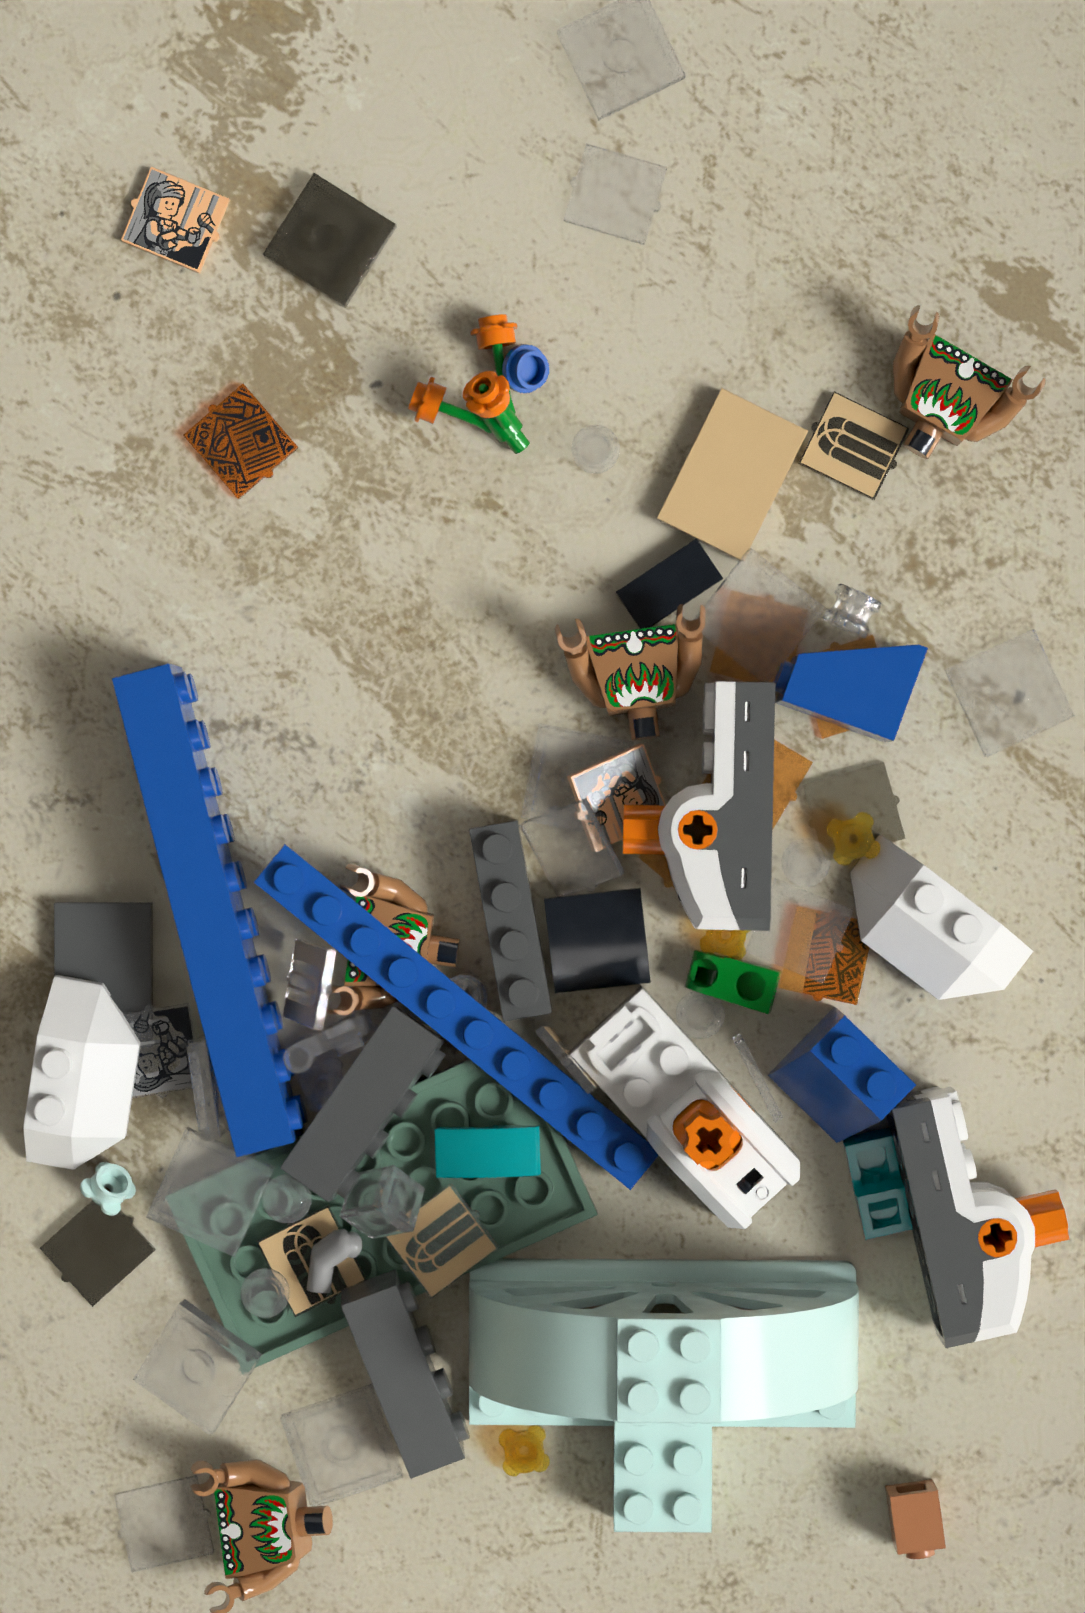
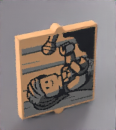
[121,167,230,274]
[567,743,666,851]

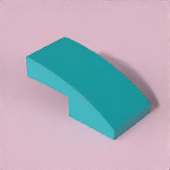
[434,1125,541,1178]
[843,1128,913,1240]

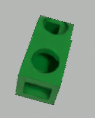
[684,949,782,1014]

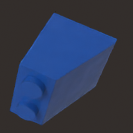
[774,645,928,743]
[768,1007,916,1143]

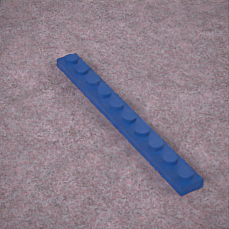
[253,844,659,1190]

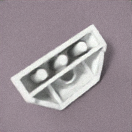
[850,834,1033,1000]
[23,975,141,1170]

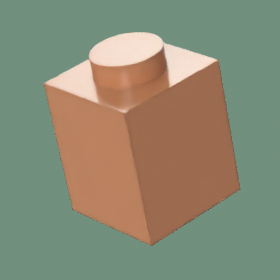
[885,1479,946,1559]

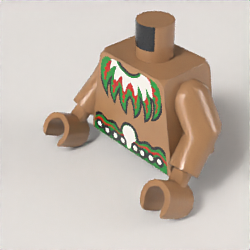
[893,305,1046,459]
[554,604,706,740]
[325,864,460,1016]
[190,1459,333,1613]

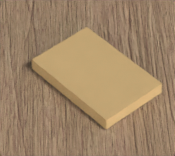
[657,388,808,562]

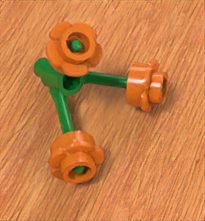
[408,314,530,454]

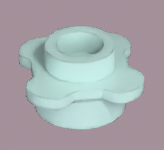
[80,1162,136,1216]

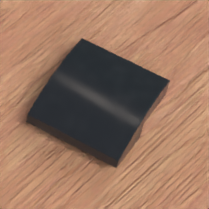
[544,888,651,993]

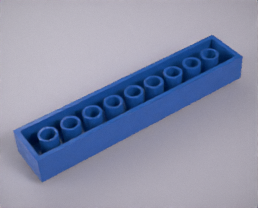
[112,663,308,1157]

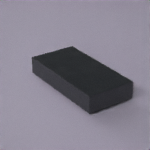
[616,538,723,629]

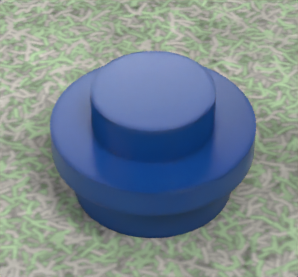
[502,344,549,393]

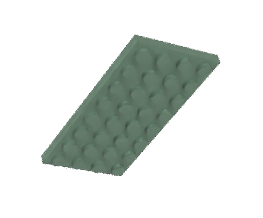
[166,1059,598,1372]

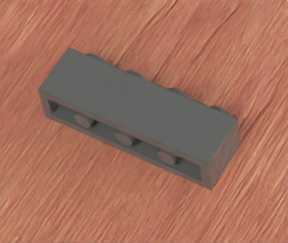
[469,820,552,1022]
[280,1006,446,1202]
[341,1269,470,1479]

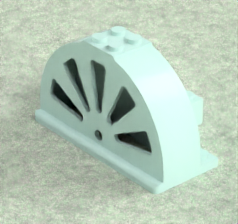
[469,1258,859,1533]

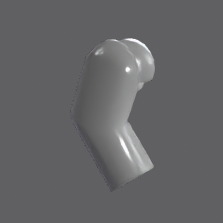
[306,1229,362,1293]

